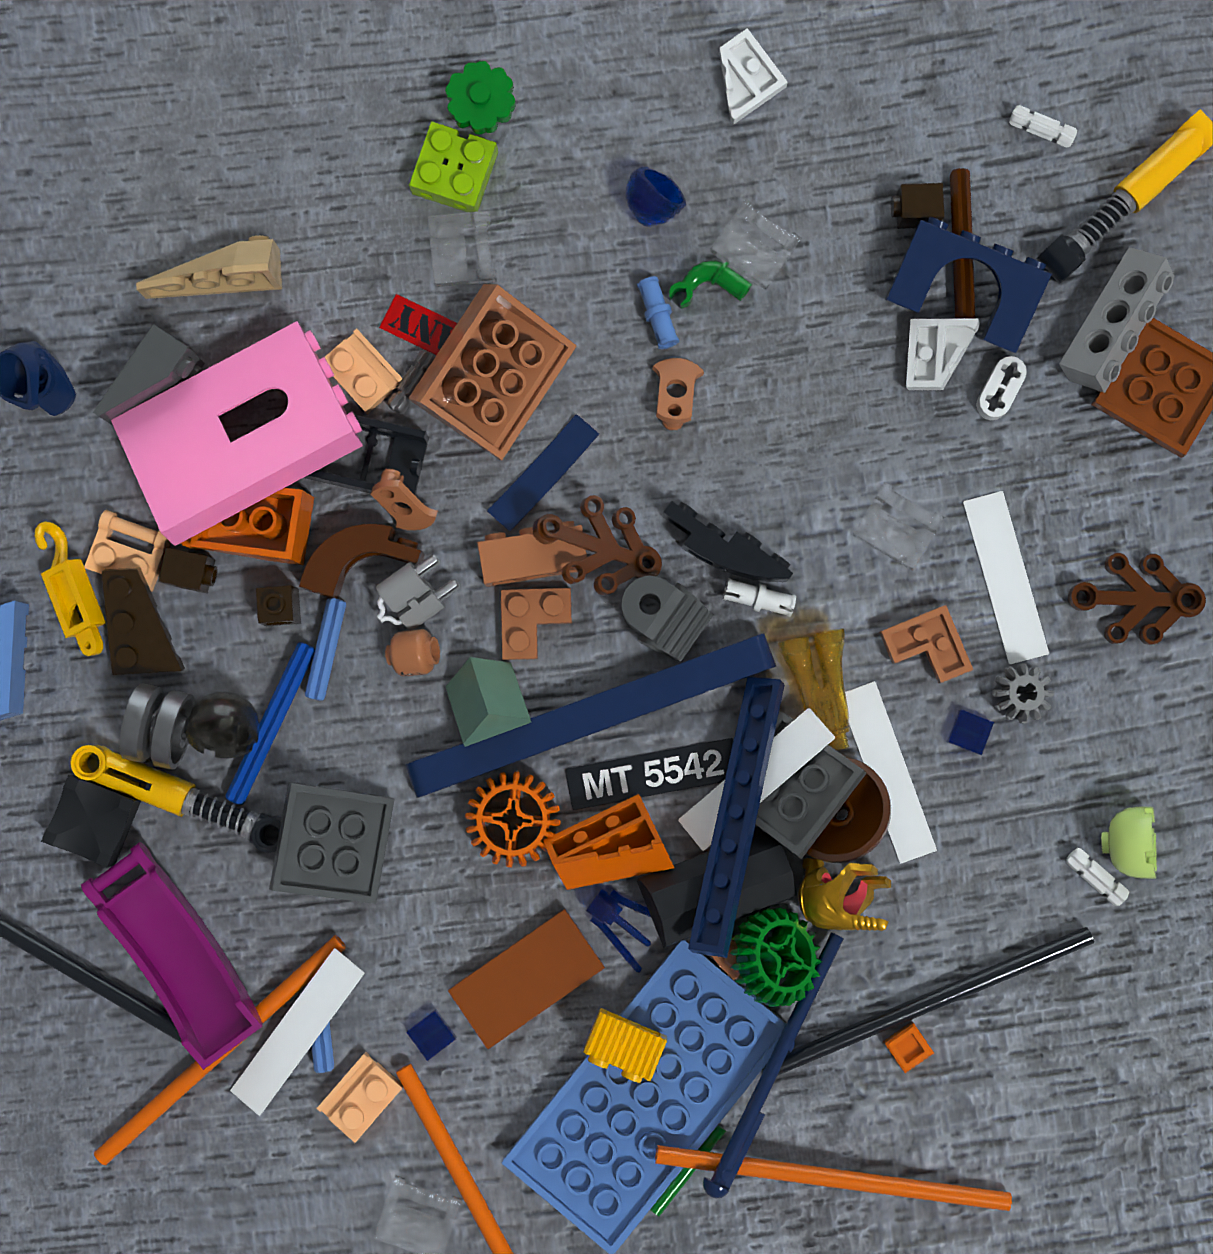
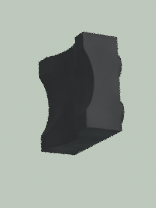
[41,775,141,868]

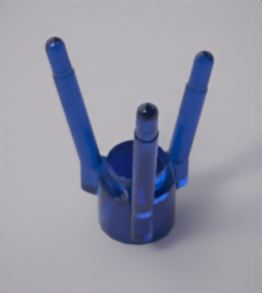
[586,889,651,973]

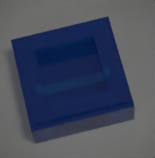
[947,710,994,755]
[406,1009,457,1061]

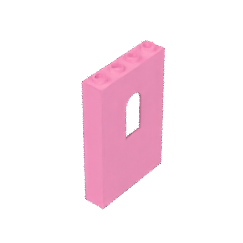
[111,321,363,546]

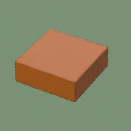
[883,1021,934,1073]

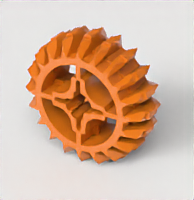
[465,771,561,867]

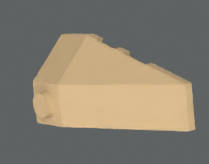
[136,236,282,299]

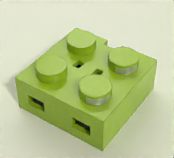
[409,121,498,215]

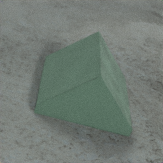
[446,657,531,747]

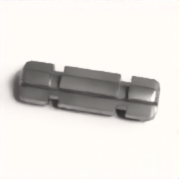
[387,350,435,415]

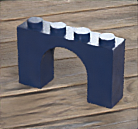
[885,217,1052,353]

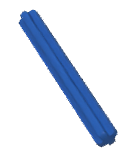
[225,642,315,805]

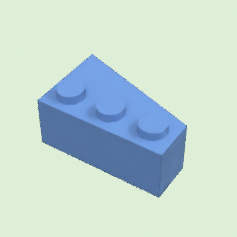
[0,601,29,721]

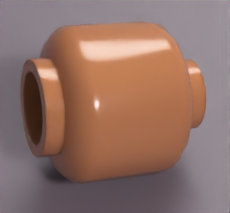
[385,629,440,676]

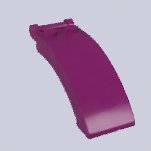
[81,842,263,1070]

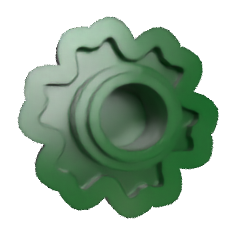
[445,61,516,135]

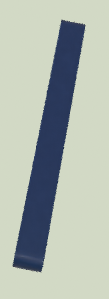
[405,633,776,798]

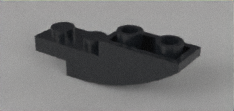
[662,501,793,582]

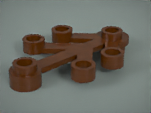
[532,495,662,595]
[1068,553,1206,645]

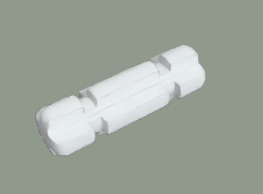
[1009,105,1077,148]
[1066,848,1129,906]

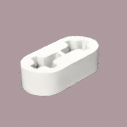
[976,356,1027,420]

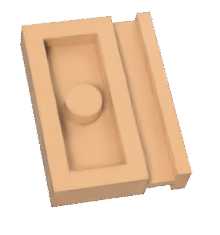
[325,329,402,414]
[316,1052,403,1143]

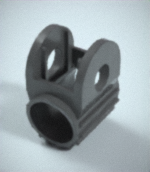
[622,576,713,662]

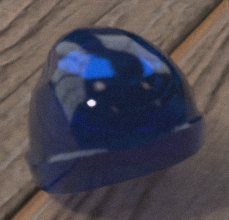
[626,167,686,227]

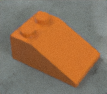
[190,488,315,566]

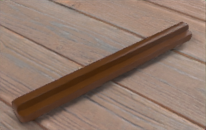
[950,168,976,319]

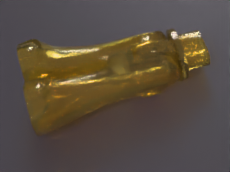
[778,628,850,750]

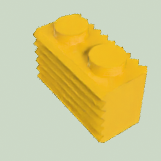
[583,1008,667,1083]

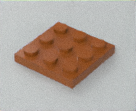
[1091,318,1213,458]

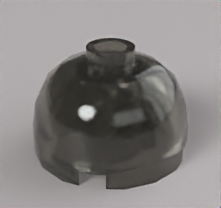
[186,691,260,758]

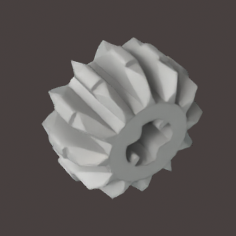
[992,663,1054,724]

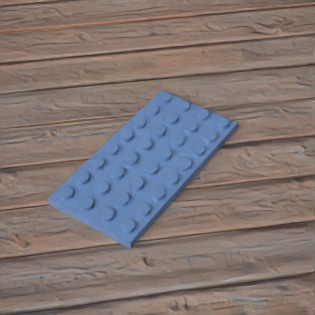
[501,940,787,1254]

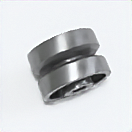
[119,683,195,769]

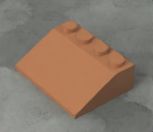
[408,284,577,460]

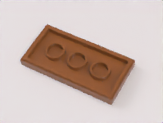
[448,908,605,1049]

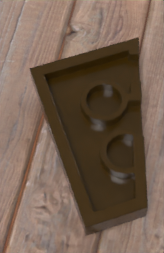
[102,567,185,675]

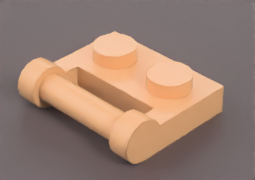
[84,510,171,592]

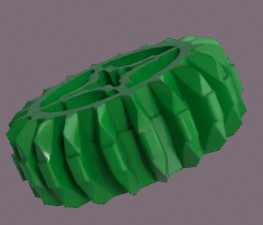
[729,908,823,1007]

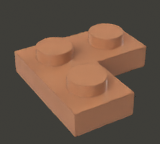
[501,588,572,660]
[879,605,973,684]

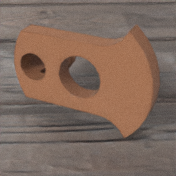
[652,358,704,430]
[370,469,438,530]

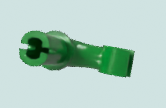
[669,260,752,309]

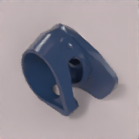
[0,341,76,416]

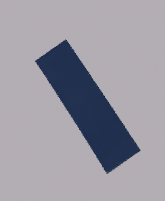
[487,414,599,531]

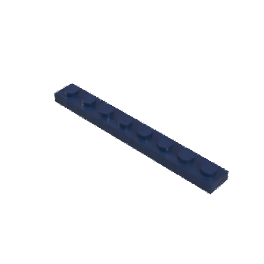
[688,677,785,958]

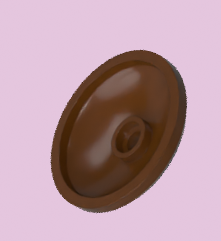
[806,757,891,863]

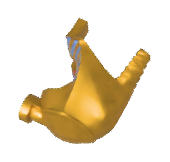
[798,858,891,931]

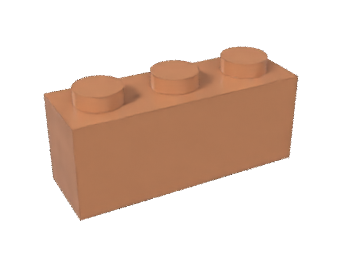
[477,521,587,587]

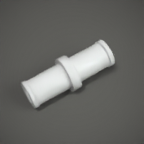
[723,578,796,617]

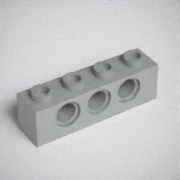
[1059,247,1174,393]

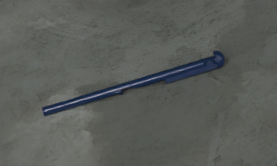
[703,932,844,1198]

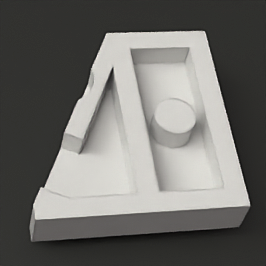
[719,28,788,125]
[906,318,980,390]

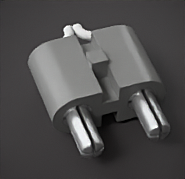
[376,554,460,630]

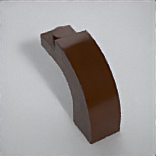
[299,524,425,599]

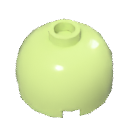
[1101,807,1157,879]

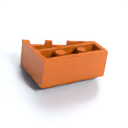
[543,794,675,890]

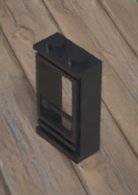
[304,413,429,495]

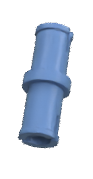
[637,276,680,349]

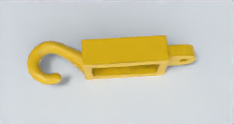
[34,521,106,656]

